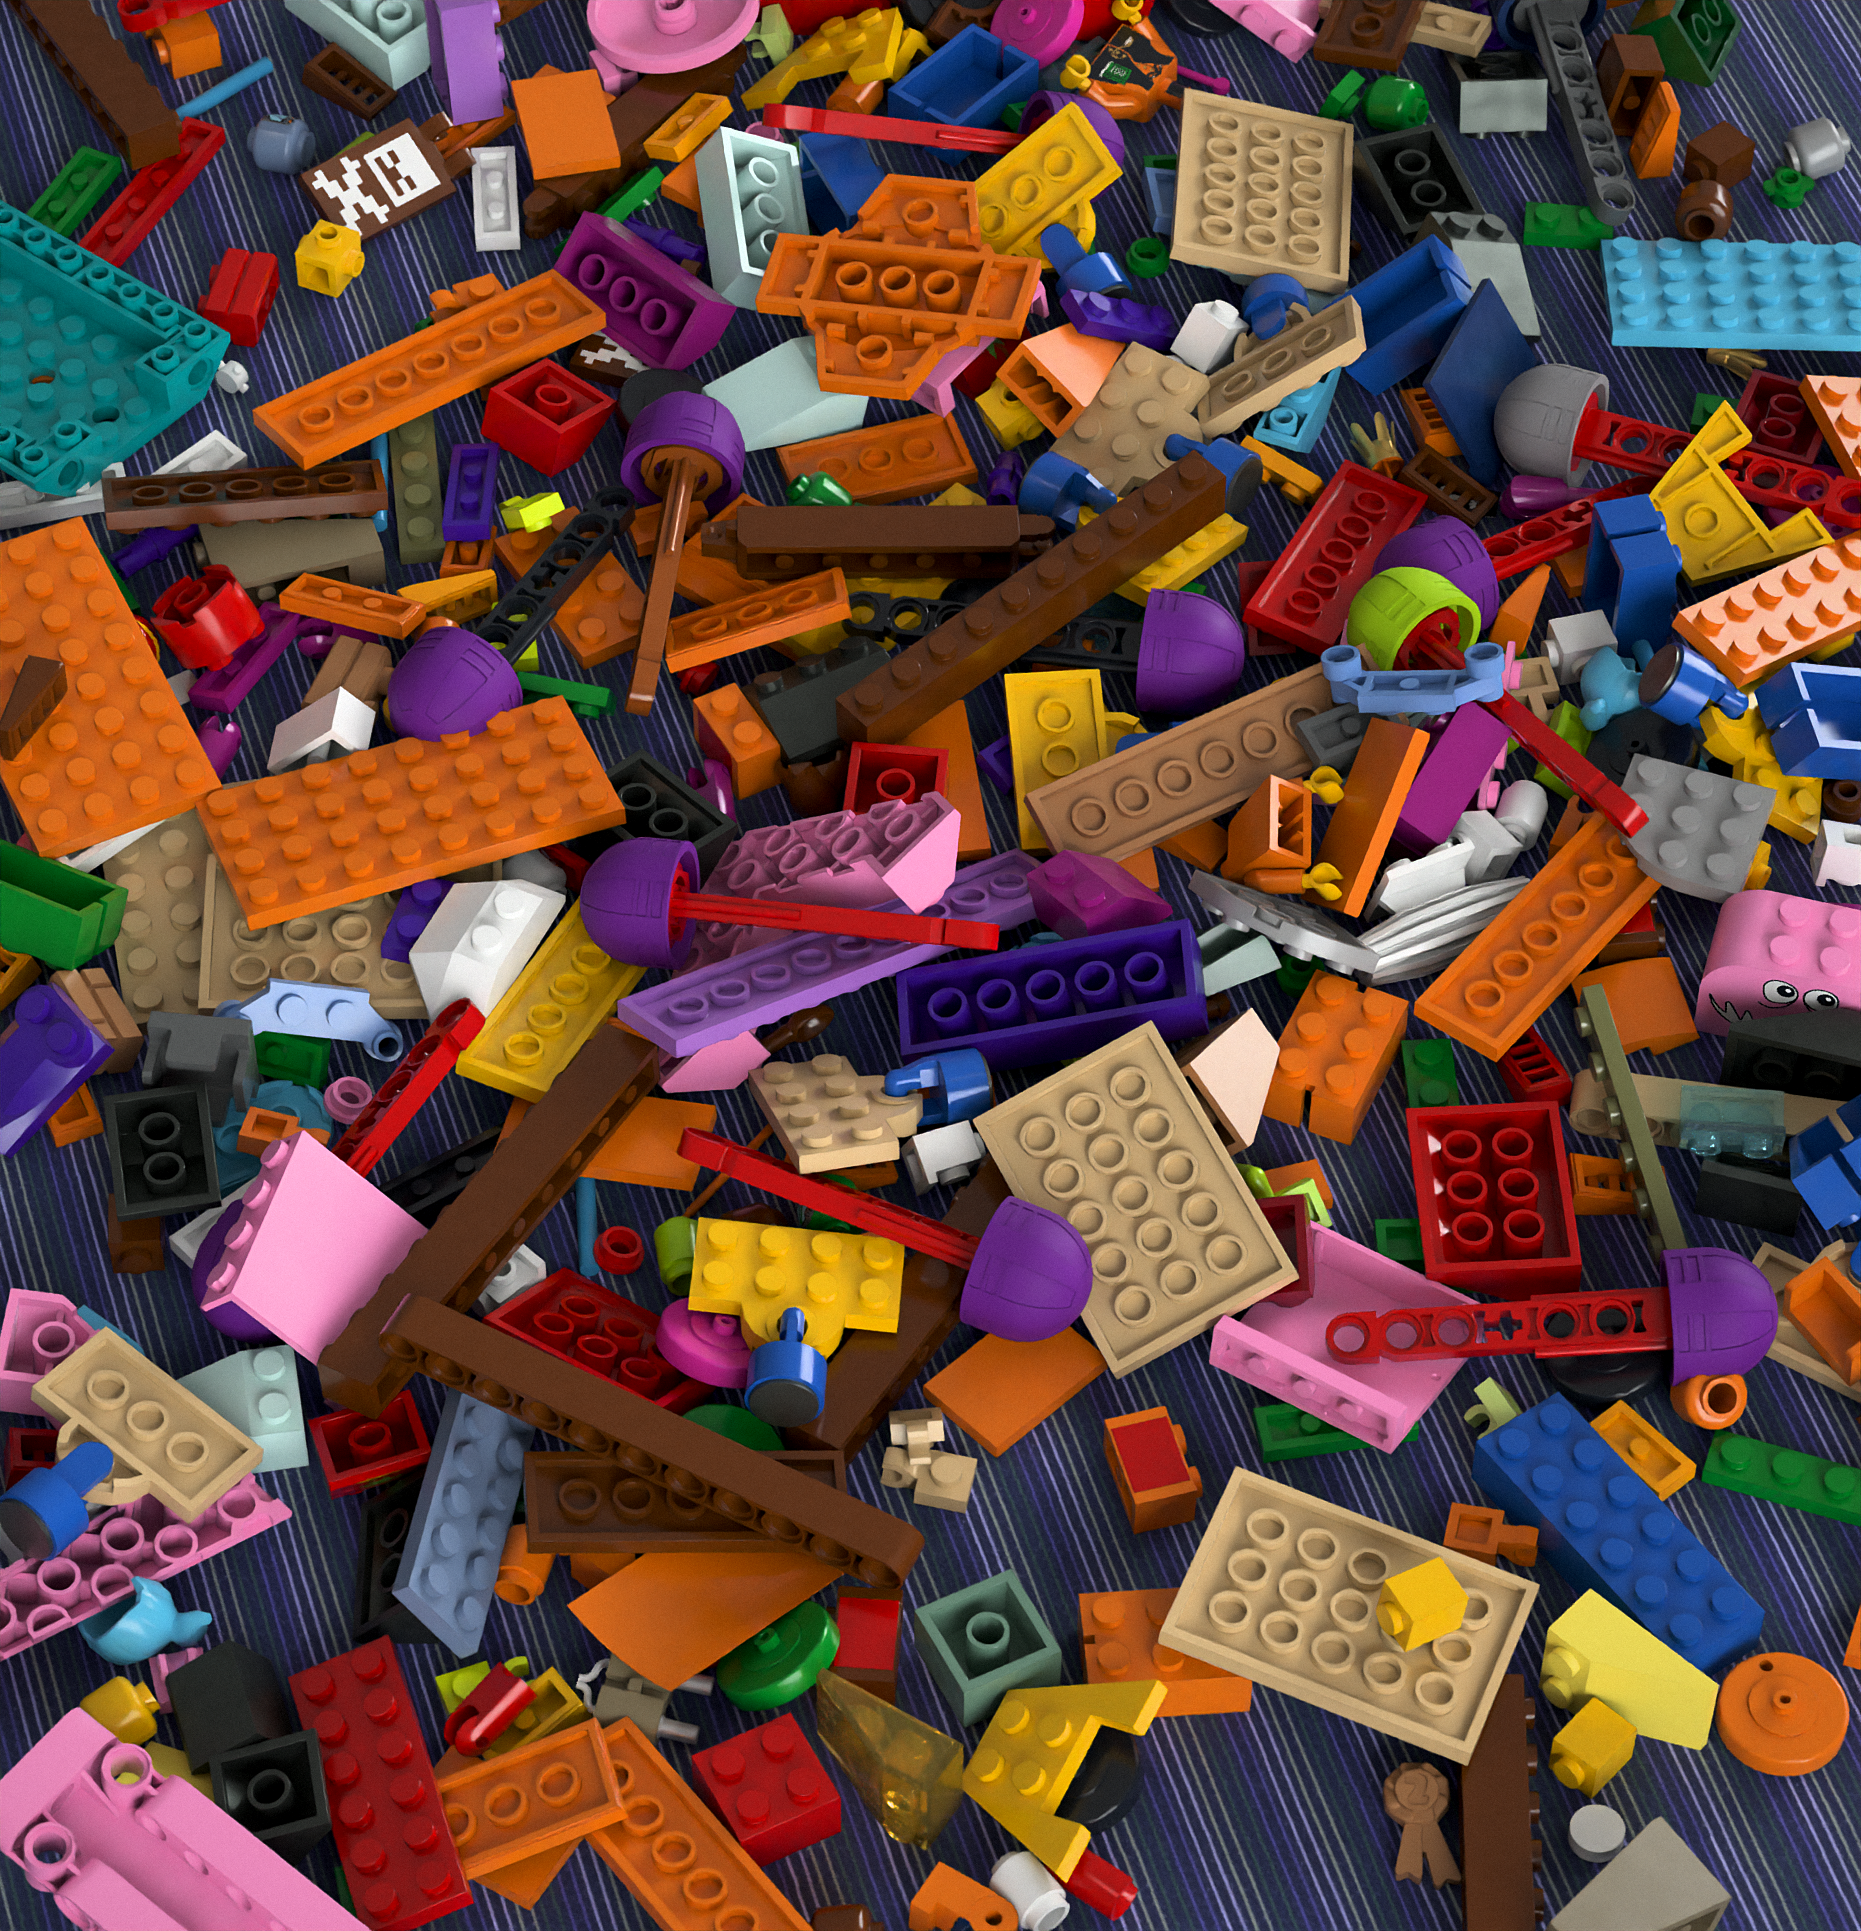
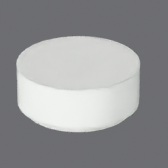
[1568,1804,1625,1863]

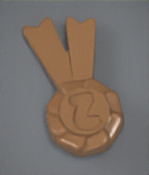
[1382,1762,1461,1890]

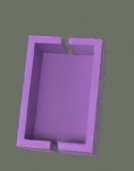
[423,0,509,126]

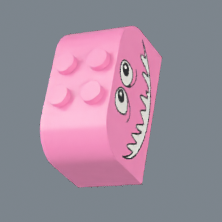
[1694,890,1861,1037]

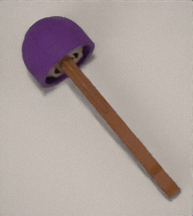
[621,391,746,717]

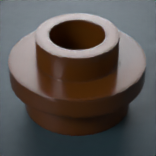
[1822,779,1861,824]

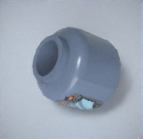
[247,114,316,175]

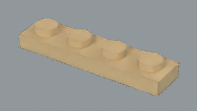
[1318,0,1493,58]

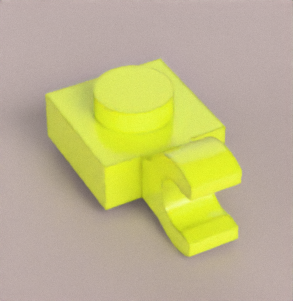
[499,492,565,533]

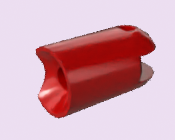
[444,1661,538,1757]
[1043,1846,1139,1921]

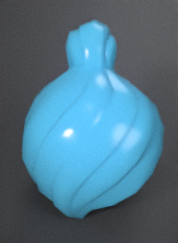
[1579,646,1645,731]
[78,1576,212,1665]

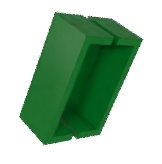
[0,839,129,971]

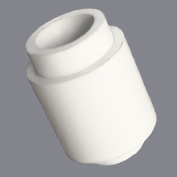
[1494,780,1548,852]
[989,1851,1070,1931]

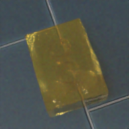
[816,1667,963,1851]

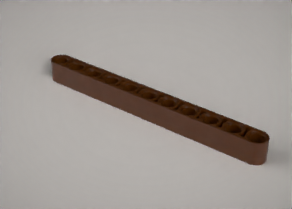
[377,1293,925,1592]

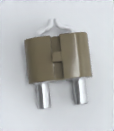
[576,1653,714,1747]

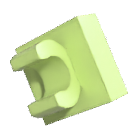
[744,4,794,67]
[1464,1377,1523,1439]

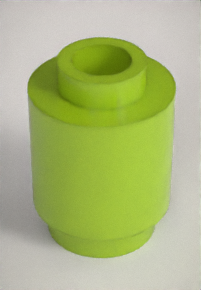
[653,1216,698,1296]

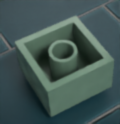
[914,1569,1062,1728]

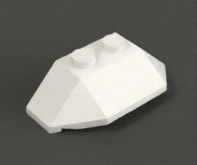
[409,879,566,1024]

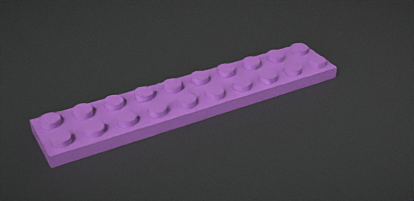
[617,848,1043,1058]

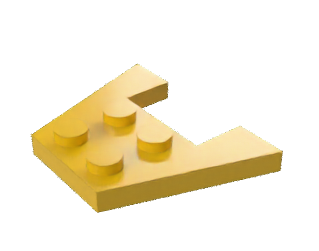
[740,7,904,111]
[1649,400,1835,588]
[957,1679,1168,1884]

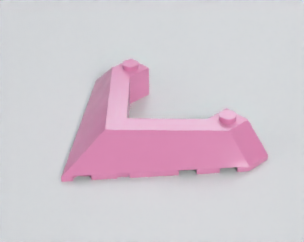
[658,791,961,1093]
[0,1288,292,1662]

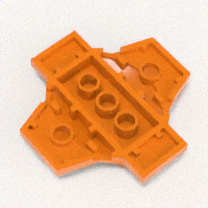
[755,174,1042,401]

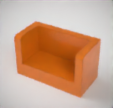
[1782,1256,1861,1387]

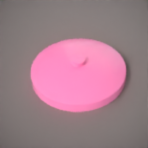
[587,0,760,74]

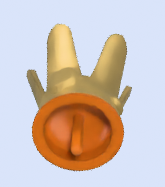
[1706,348,1767,381]
[1350,411,1404,479]

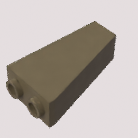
[192,519,387,609]
[1545,1816,1732,1931]

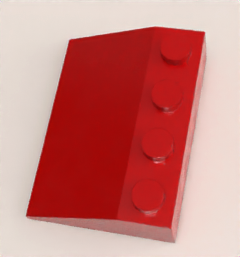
[1405,1101,1582,1302]
[482,1267,717,1416]

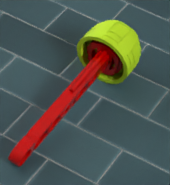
[1346,567,1649,839]

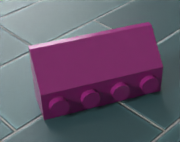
[553,211,737,371]

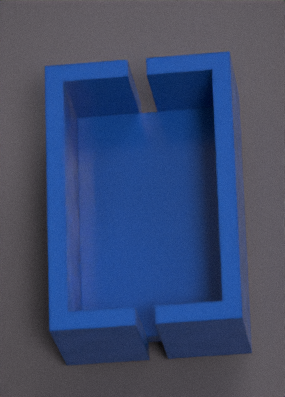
[888,23,1039,167]
[799,132,885,237]
[1323,234,1474,397]
[1580,493,1682,663]
[1754,662,1861,781]
[1789,1094,1861,1231]

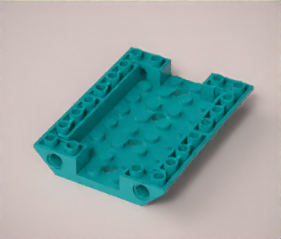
[0,200,231,497]

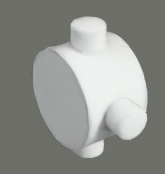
[216,361,249,394]

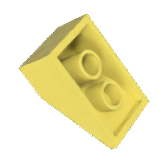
[1538,1588,1719,1750]

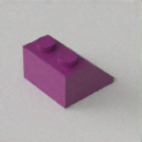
[1026,849,1173,941]

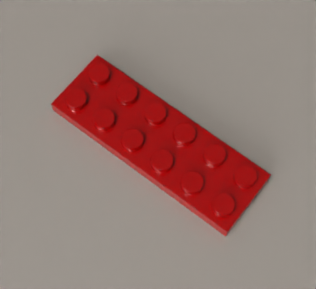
[1242,459,1429,656]
[288,1635,475,1931]

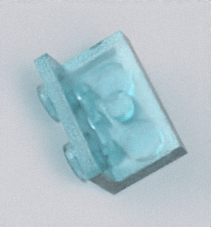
[1679,1085,1786,1159]

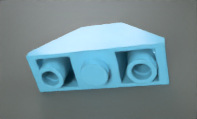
[1253,366,1342,453]

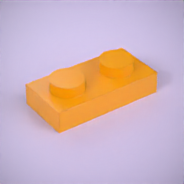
[643,92,733,162]
[1240,435,1326,506]
[1589,1399,1697,1502]

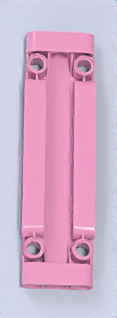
[0,1707,371,1931]

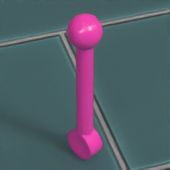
[1177,65,1230,95]

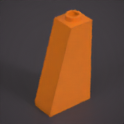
[995,322,1126,439]

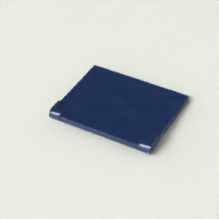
[1422,278,1543,488]

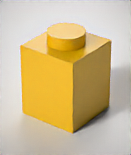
[1376,1556,1469,1652]
[1548,1697,1638,1799]

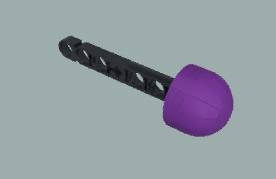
[388,485,635,742]
[841,588,1245,716]

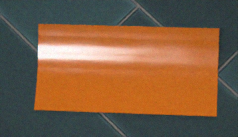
[567,1450,844,1692]

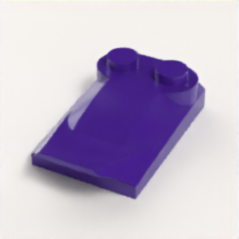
[0,981,115,1159]

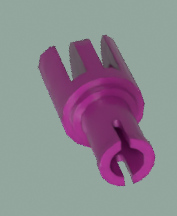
[1499,475,1605,520]

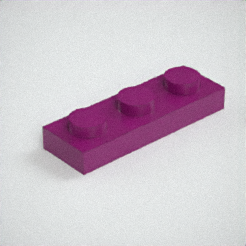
[187,601,306,714]

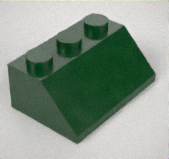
[1626,0,1743,88]

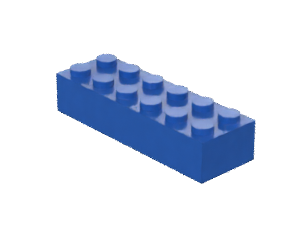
[1471,1392,1765,1677]

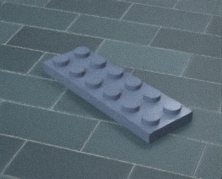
[392,1387,536,1659]

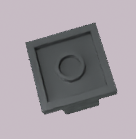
[142,1011,260,1127]

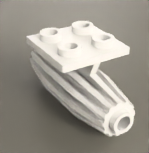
[1353,840,1531,987]

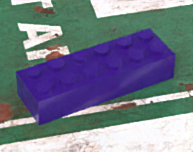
[896,918,1210,1073]

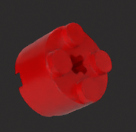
[150,564,265,672]

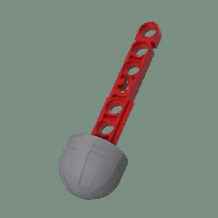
[1494,364,1861,529]

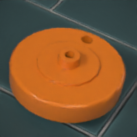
[1715,1652,1849,1776]

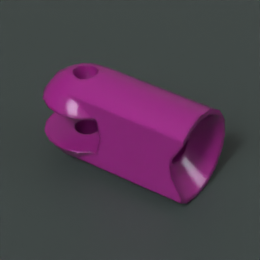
[296,616,379,659]
[195,716,242,781]
[686,759,737,823]

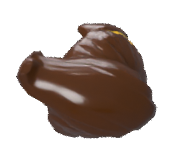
[774,744,852,819]

